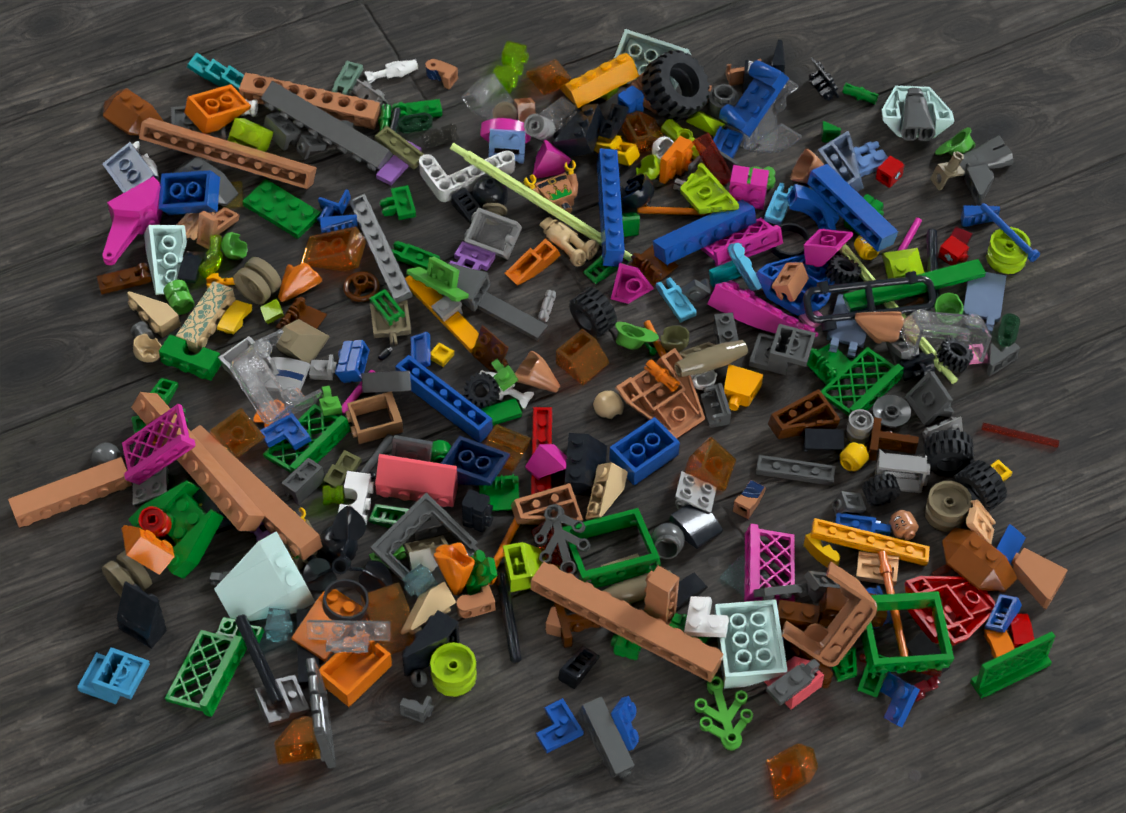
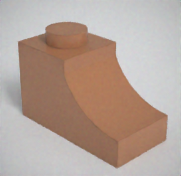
[514,98,536,123]

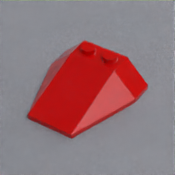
[904,576,996,646]

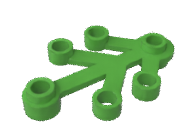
[694,676,753,750]

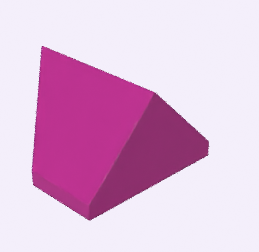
[533,140,571,179]
[611,263,654,304]
[525,444,567,480]

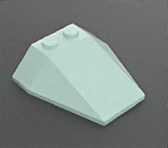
[882,86,954,138]
[215,532,315,622]

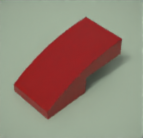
[1008,614,1034,648]

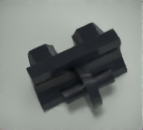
[900,352,935,381]

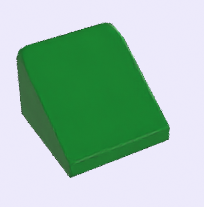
[821,121,841,142]

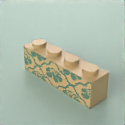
[176,281,235,354]

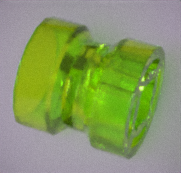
[323,485,344,505]

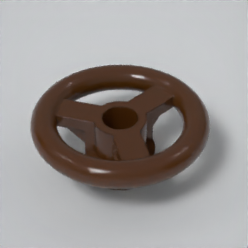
[343,271,380,302]

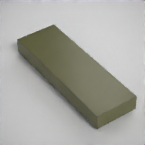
[375,126,425,169]

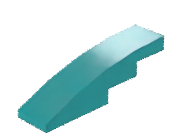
[187,52,244,92]

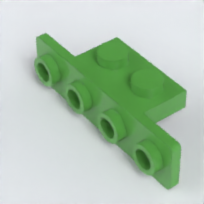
[407,256,469,302]

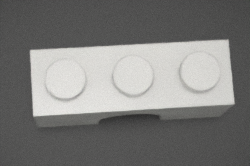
[338,471,374,524]

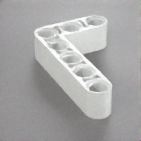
[419,151,515,202]

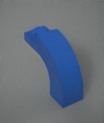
[787,184,839,230]

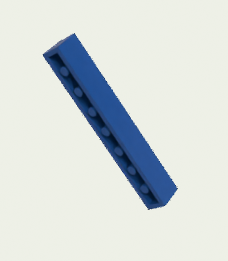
[597,148,625,267]

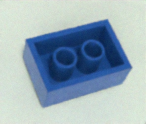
[158,170,220,215]
[609,417,680,485]

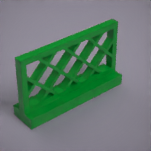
[821,347,904,416]
[263,404,351,473]
[165,630,247,717]
[970,632,1055,699]

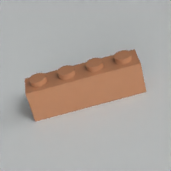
[643,566,679,625]

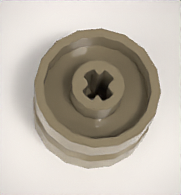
[233,257,281,305]
[925,481,972,532]
[102,550,152,597]

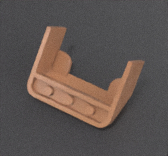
[782,562,877,667]

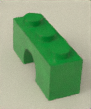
[159,335,222,381]

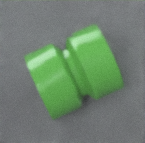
[163,280,195,315]

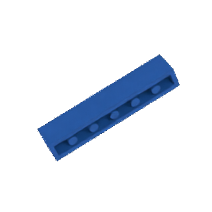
[807,164,898,252]
[653,199,756,265]
[395,355,493,443]

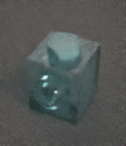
[265,608,293,642]

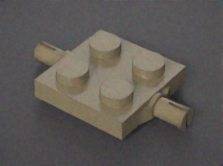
[370,291,411,346]

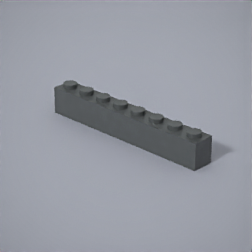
[261,81,393,171]

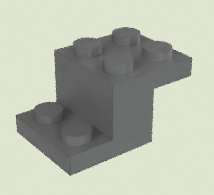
[749,324,816,375]

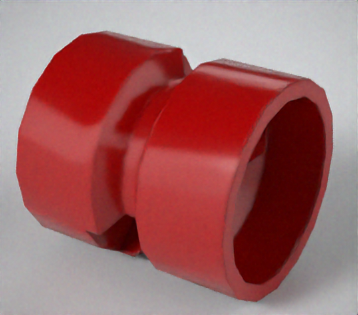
[138,506,172,538]

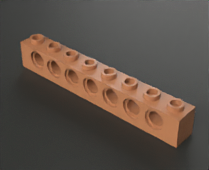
[239,73,380,129]

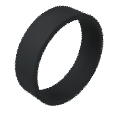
[770,223,810,260]
[322,579,369,624]

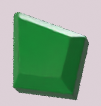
[831,647,857,682]

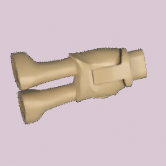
[540,217,599,267]

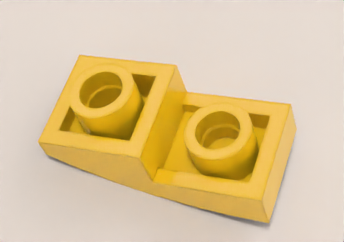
[217,300,252,334]
[804,533,840,568]

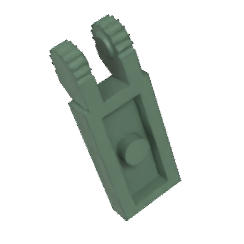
[331,61,363,95]

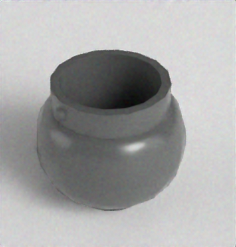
[651,523,685,559]

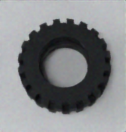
[642,50,710,121]

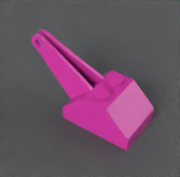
[103,176,163,265]

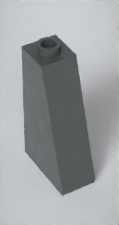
[577,696,635,778]

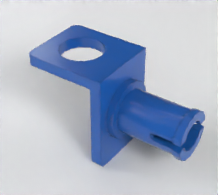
[317,190,351,223]

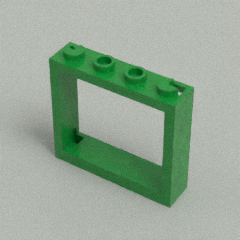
[562,508,661,588]
[861,591,954,674]

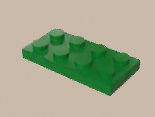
[242,179,321,239]

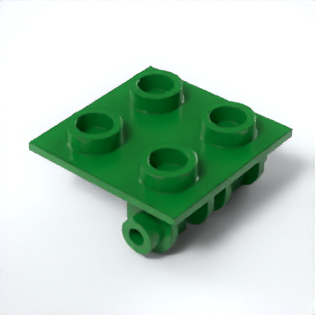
[807,344,856,385]
[479,474,519,511]

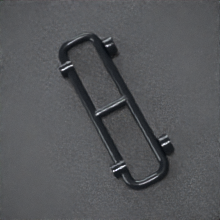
[803,271,936,332]

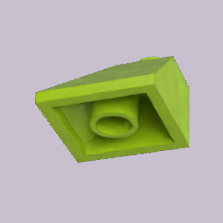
[882,248,924,279]

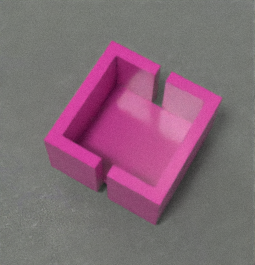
[729,165,769,210]

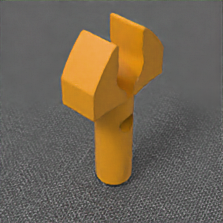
[206,273,235,289]

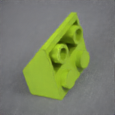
[227,118,274,152]
[503,542,545,592]

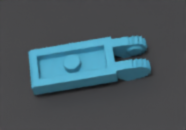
[764,183,793,225]
[727,243,762,291]
[656,277,697,323]

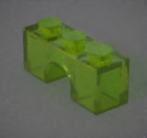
[491,41,529,94]

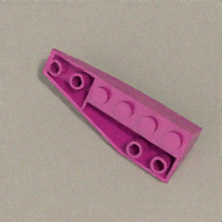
[707,281,819,337]

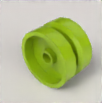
[986,227,1031,274]
[430,643,477,697]

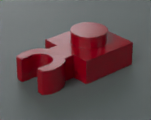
[913,675,941,702]

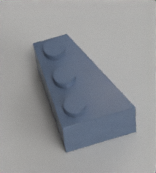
[818,131,864,192]

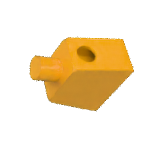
[724,364,763,411]

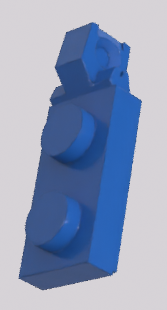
[836,513,891,536]

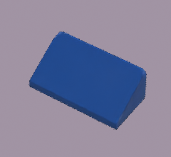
[996,524,1026,566]

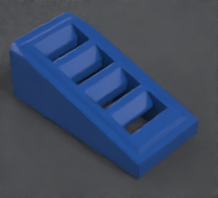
[961,205,1000,227]
[320,215,358,238]
[985,594,1022,633]

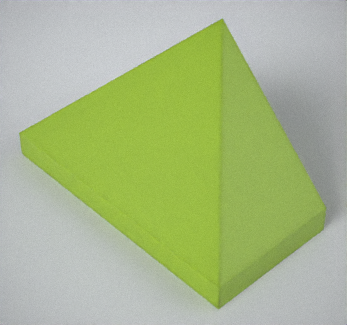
[686,110,725,136]

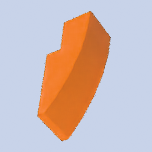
[505,238,561,286]

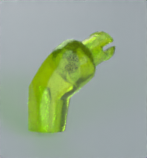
[199,234,223,278]

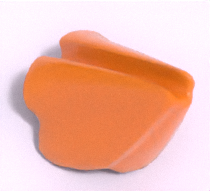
[278,263,322,302]
[434,543,475,596]

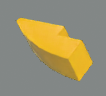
[594,135,640,166]

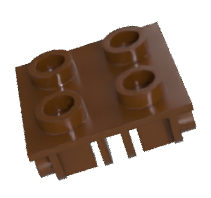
[628,245,679,287]
[276,297,327,330]
[471,325,509,373]

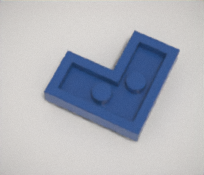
[258,413,312,450]
[880,672,920,727]
[611,696,639,751]
[536,698,583,754]

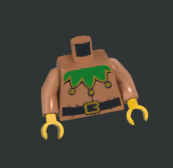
[523,160,578,213]

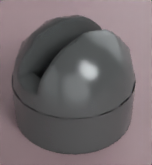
[410,669,427,688]

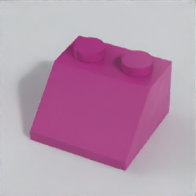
[804,229,853,267]

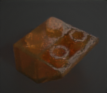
[622,111,664,153]
[556,329,609,385]

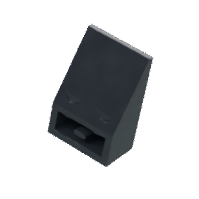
[116,581,167,649]
[402,610,460,677]

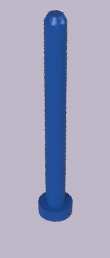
[980,203,1040,262]

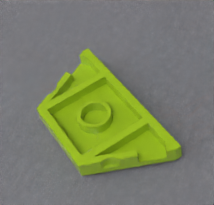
[680,162,739,214]

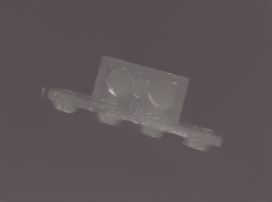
[307,620,391,653]

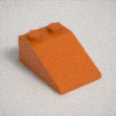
[184,84,251,134]
[122,525,174,575]
[291,589,363,661]

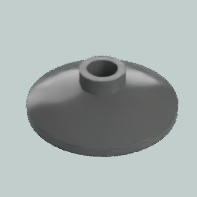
[873,395,911,428]

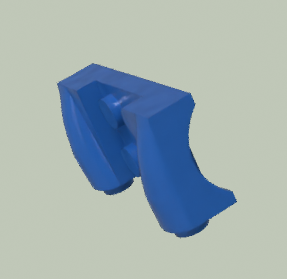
[719,60,789,137]

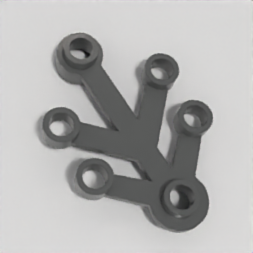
[534,504,591,576]

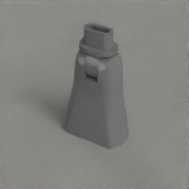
[901,88,936,141]
[960,135,1013,176]

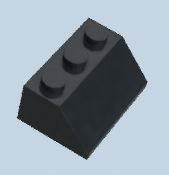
[565,433,607,496]

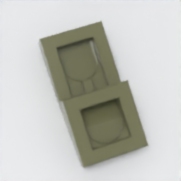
[323,450,362,490]

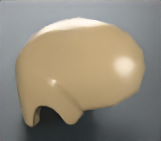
[133,334,162,362]
[593,391,624,419]

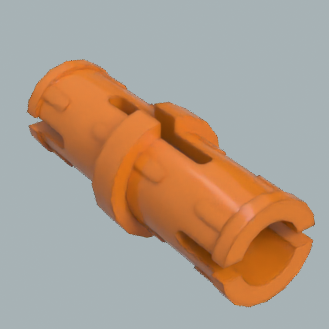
[644,359,680,392]

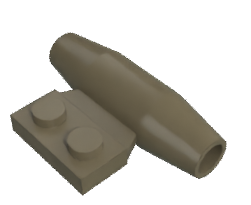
[674,340,748,377]
[601,553,672,604]

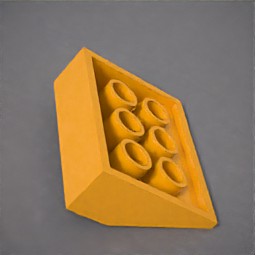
[560,53,639,108]

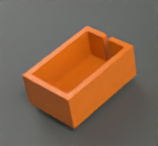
[319,630,392,707]

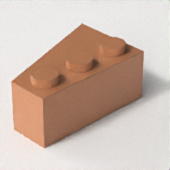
[511,483,583,526]

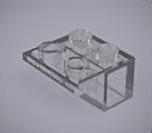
[461,73,513,120]

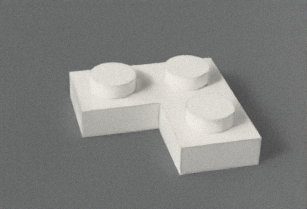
[684,596,729,637]

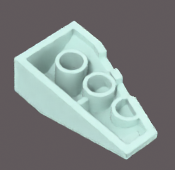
[144,225,187,295]

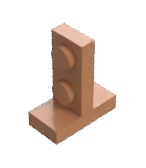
[197,207,239,251]

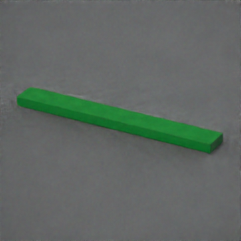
[843,259,986,312]

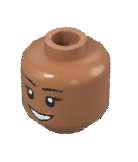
[889,510,919,541]

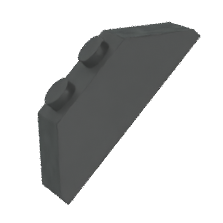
[174,156,239,206]

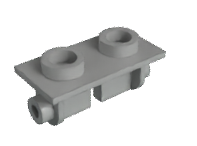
[352,79,388,108]
[922,416,963,438]

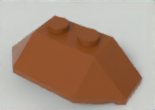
[103,88,164,136]
[942,528,1017,593]

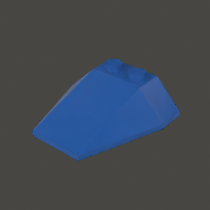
[756,254,835,316]

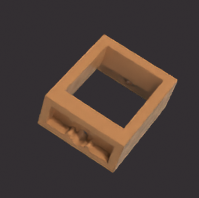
[345,392,403,444]

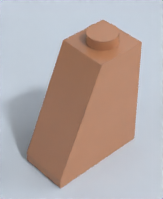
[1011,548,1067,609]

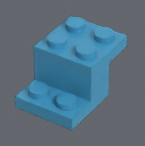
[77,647,150,704]

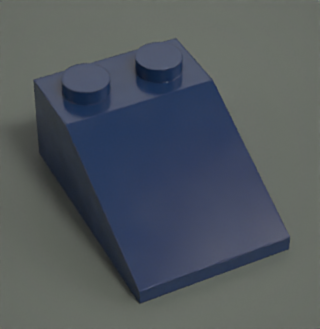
[441,436,510,485]

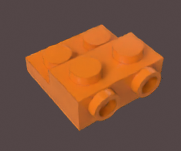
[659,136,694,184]

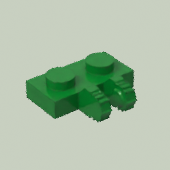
[379,185,416,220]
[466,550,498,595]

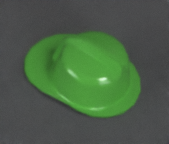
[935,127,975,156]
[615,322,659,350]

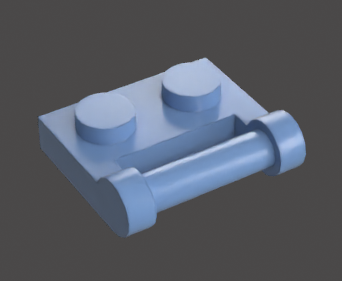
[488,129,526,163]

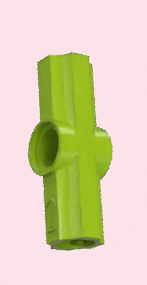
[661,119,706,160]

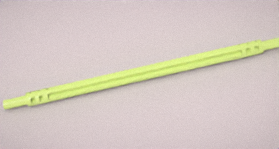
[450,143,632,261]
[839,243,958,384]

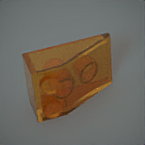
[301,227,366,271]
[361,582,417,654]

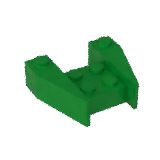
[128,481,224,579]

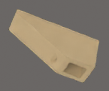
[127,291,181,338]
[586,462,628,520]
[401,581,456,635]

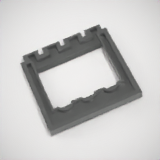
[370,493,479,597]
[306,658,336,768]

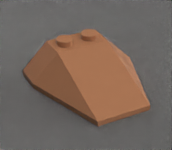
[615,348,705,439]

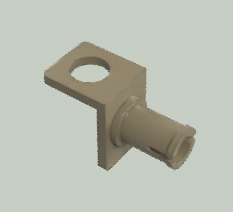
[930,152,965,190]

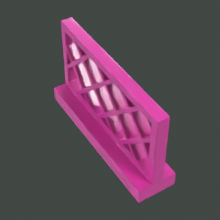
[701,218,783,267]
[122,404,196,485]
[744,524,795,604]

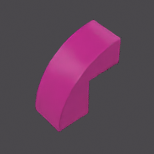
[480,118,531,143]

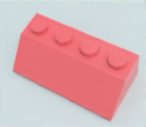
[375,454,458,507]

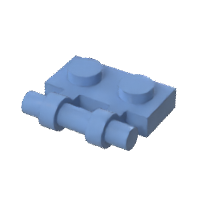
[854,141,888,177]

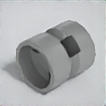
[524,114,555,141]
[846,409,874,444]

